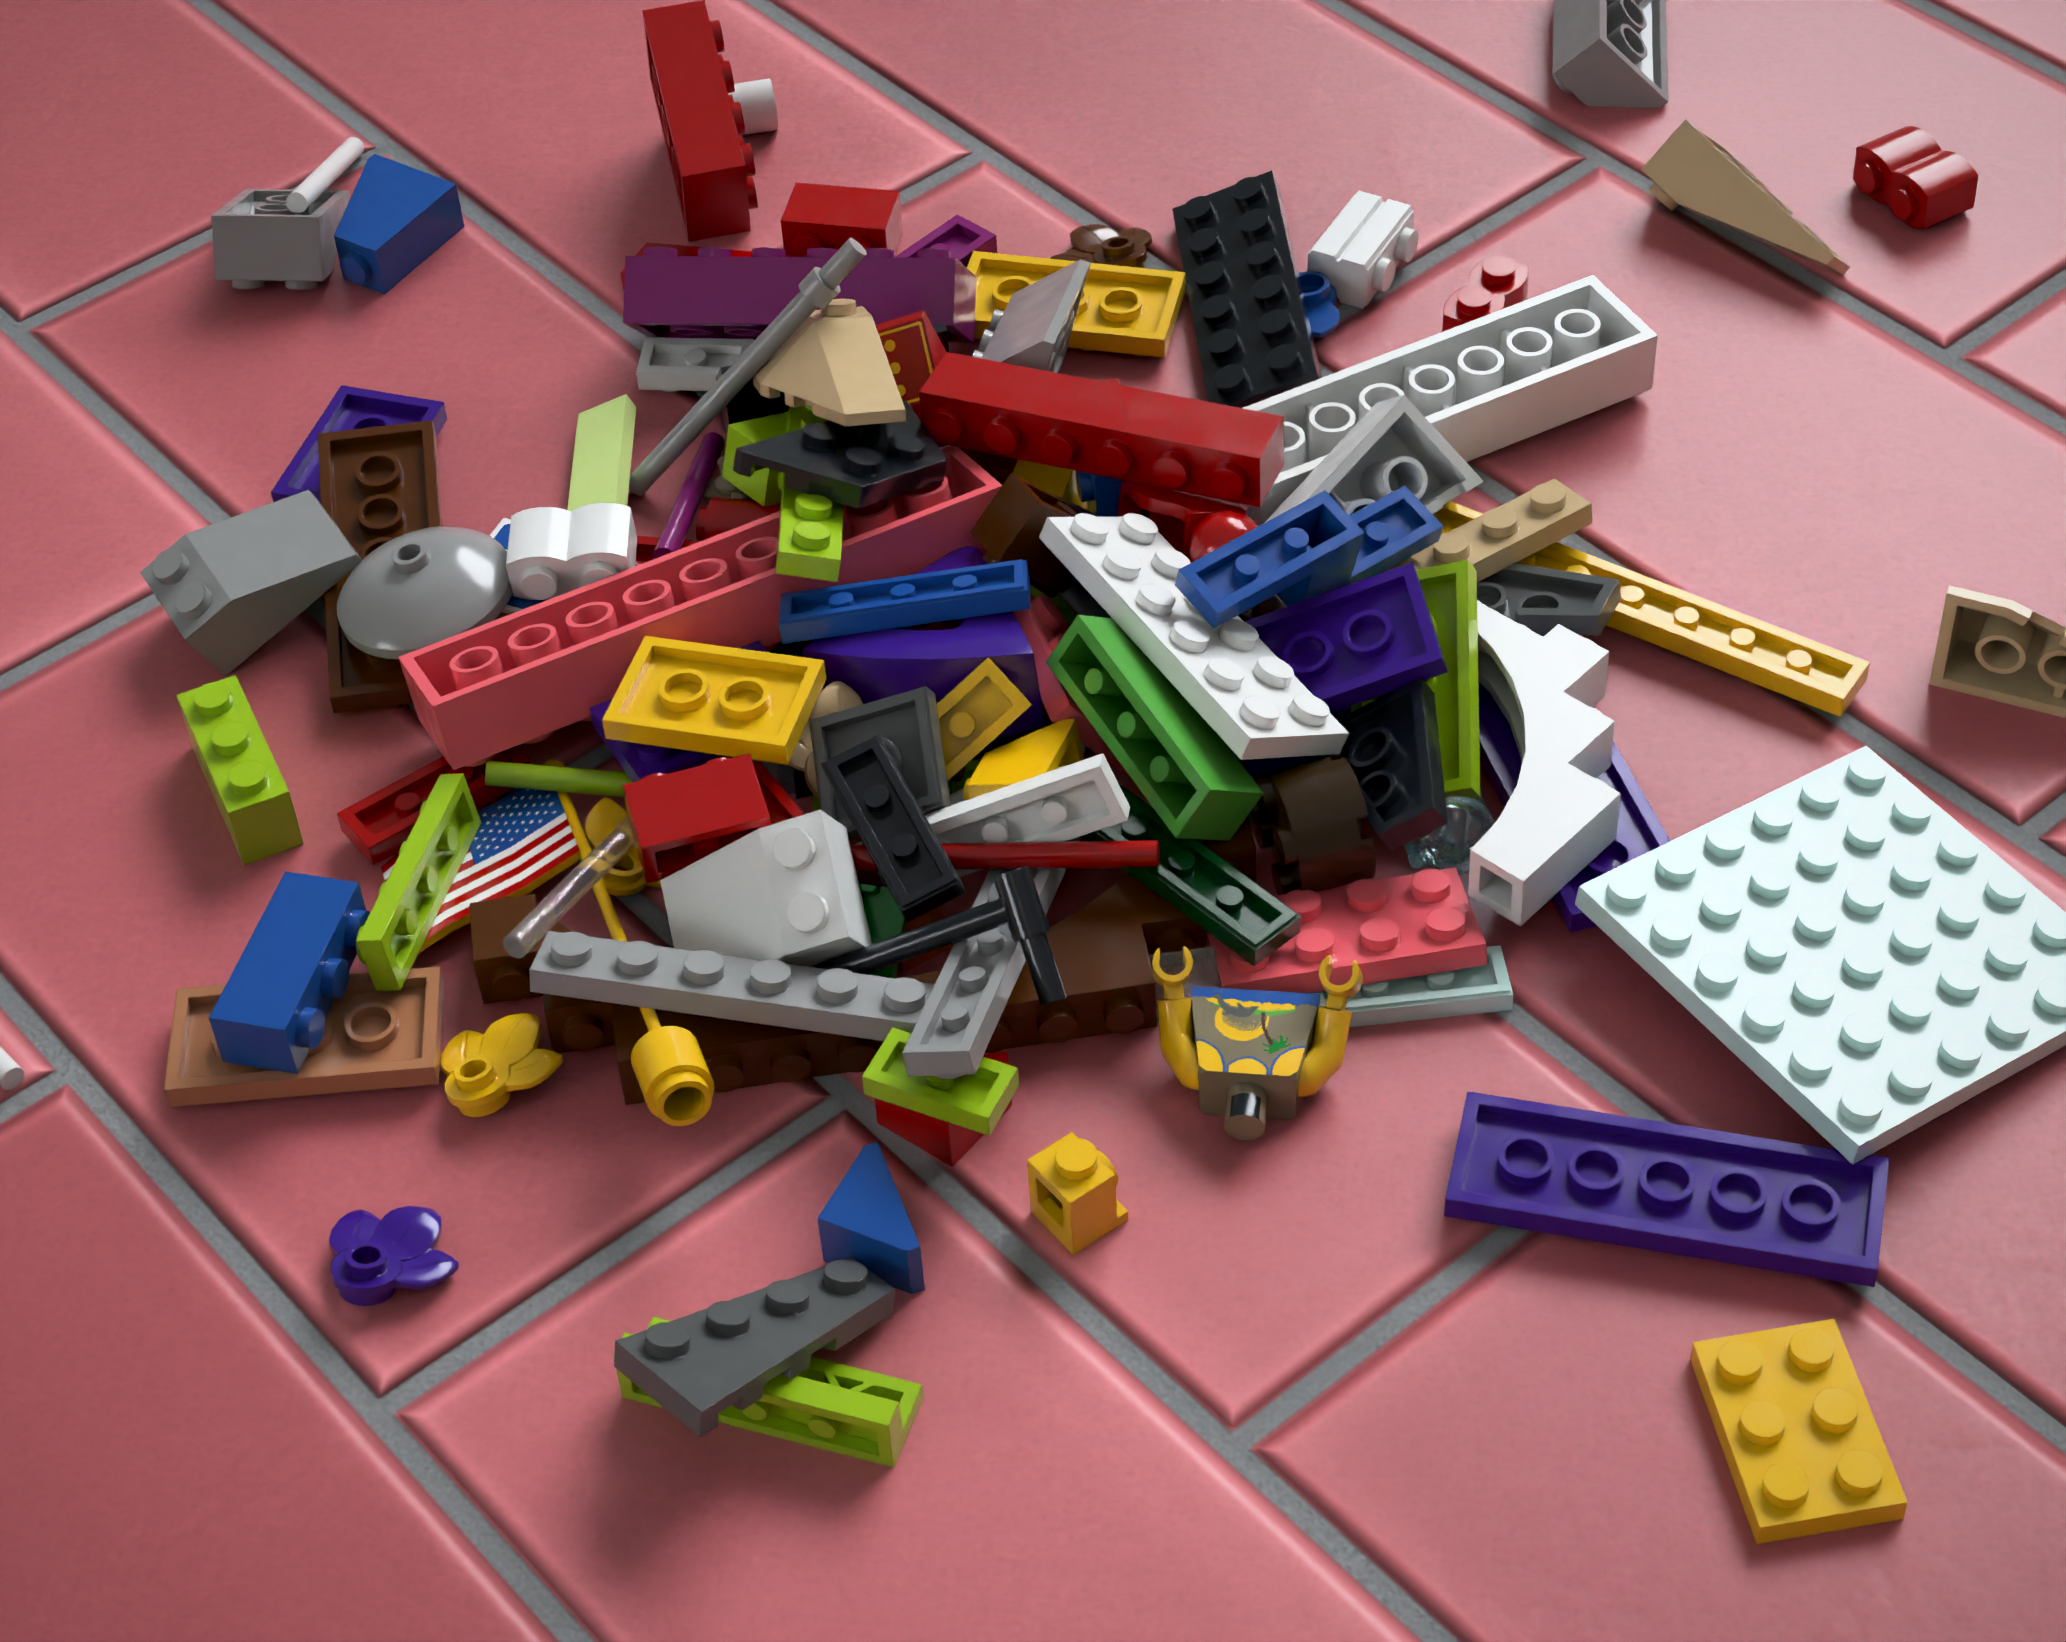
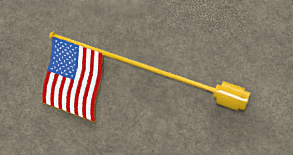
[381,759,714,1126]

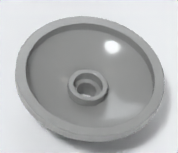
[337,526,512,659]

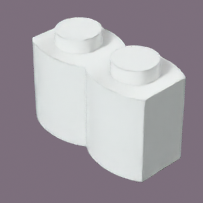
[506,503,637,600]

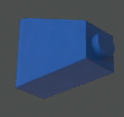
[334,154,464,295]

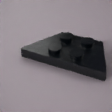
[733,399,947,509]

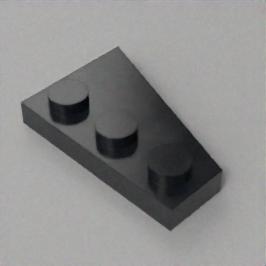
[1329,677,1448,851]

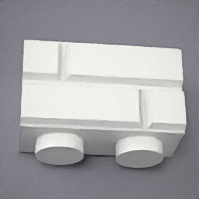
[1308,191,1419,309]

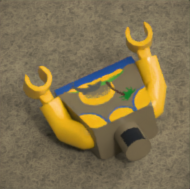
[1152,946,1363,1141]

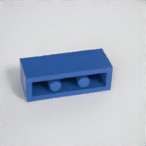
[209,871,370,1074]

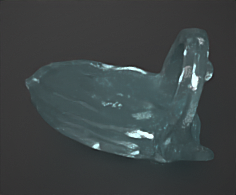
[1404,792,1496,875]

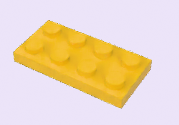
[967,251,1186,358]

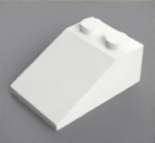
[660,810,872,967]

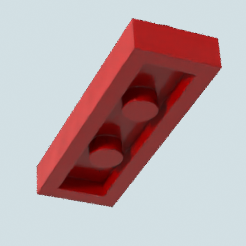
[337,746,531,865]

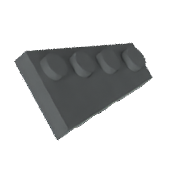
[614,1257,895,1437]

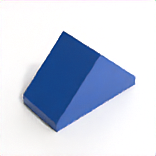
[817,1142,925,1294]

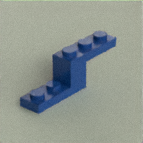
[1175,485,1444,629]

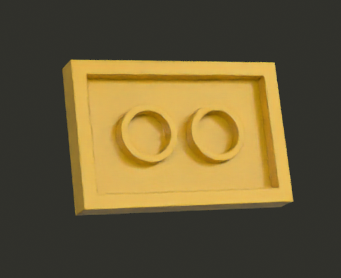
[602,636,827,765]
[1690,1319,1908,1544]

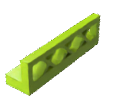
[613,1317,924,1468]

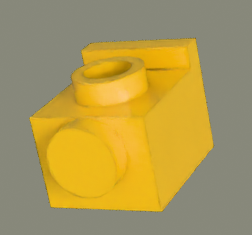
[1027,1132,1129,1255]

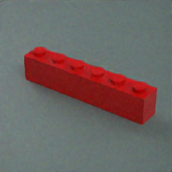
[919,352,1284,507]

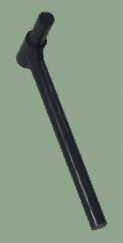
[811,866,1067,1006]

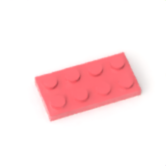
[1207,867,1487,993]

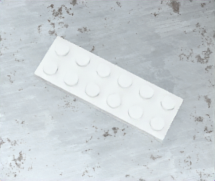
[1039,513,1349,760]

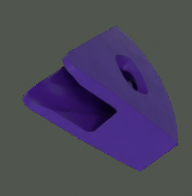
[803,546,1045,740]

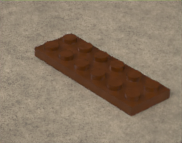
[318,420,443,713]

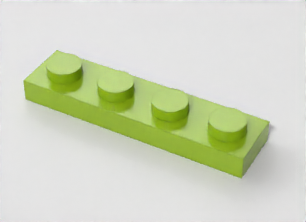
[356,773,481,991]

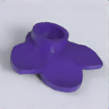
[329,1206,459,1306]

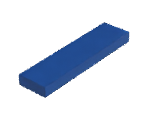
[778,559,1031,644]

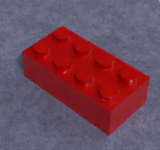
[642,0,758,242]

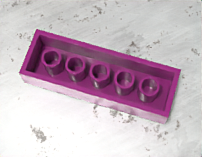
[623,247,976,343]

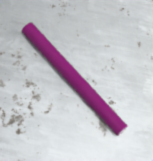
[652,432,725,559]

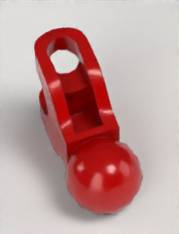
[1117,481,1258,563]

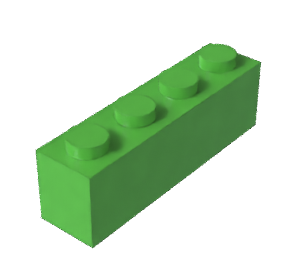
[1046,615,1264,841]

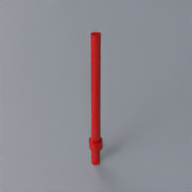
[850,840,1160,871]

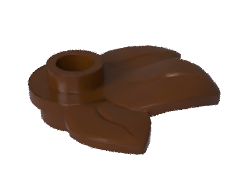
[1050,224,1152,268]

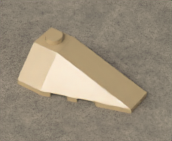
[1641,120,1851,275]
[752,299,906,426]
[1929,585,2066,718]

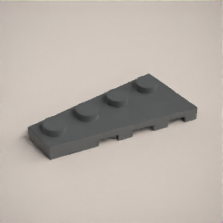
[1477,563,1621,635]

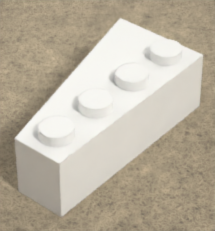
[1256,395,1484,612]

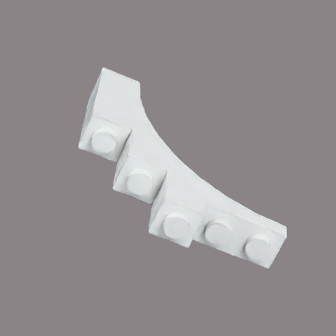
[1468,600,1621,927]

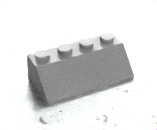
[1552,0,1668,108]
[972,259,1091,373]

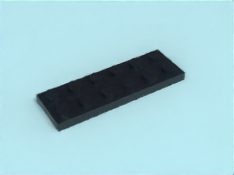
[1172,170,1322,408]

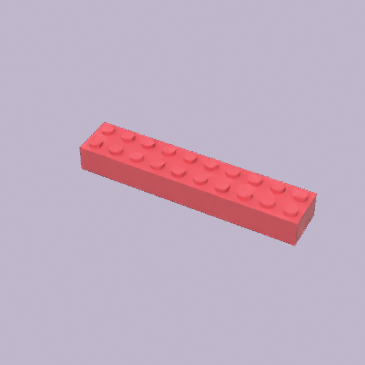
[398,446,1002,770]

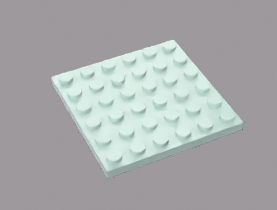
[1575,746,2066,1164]

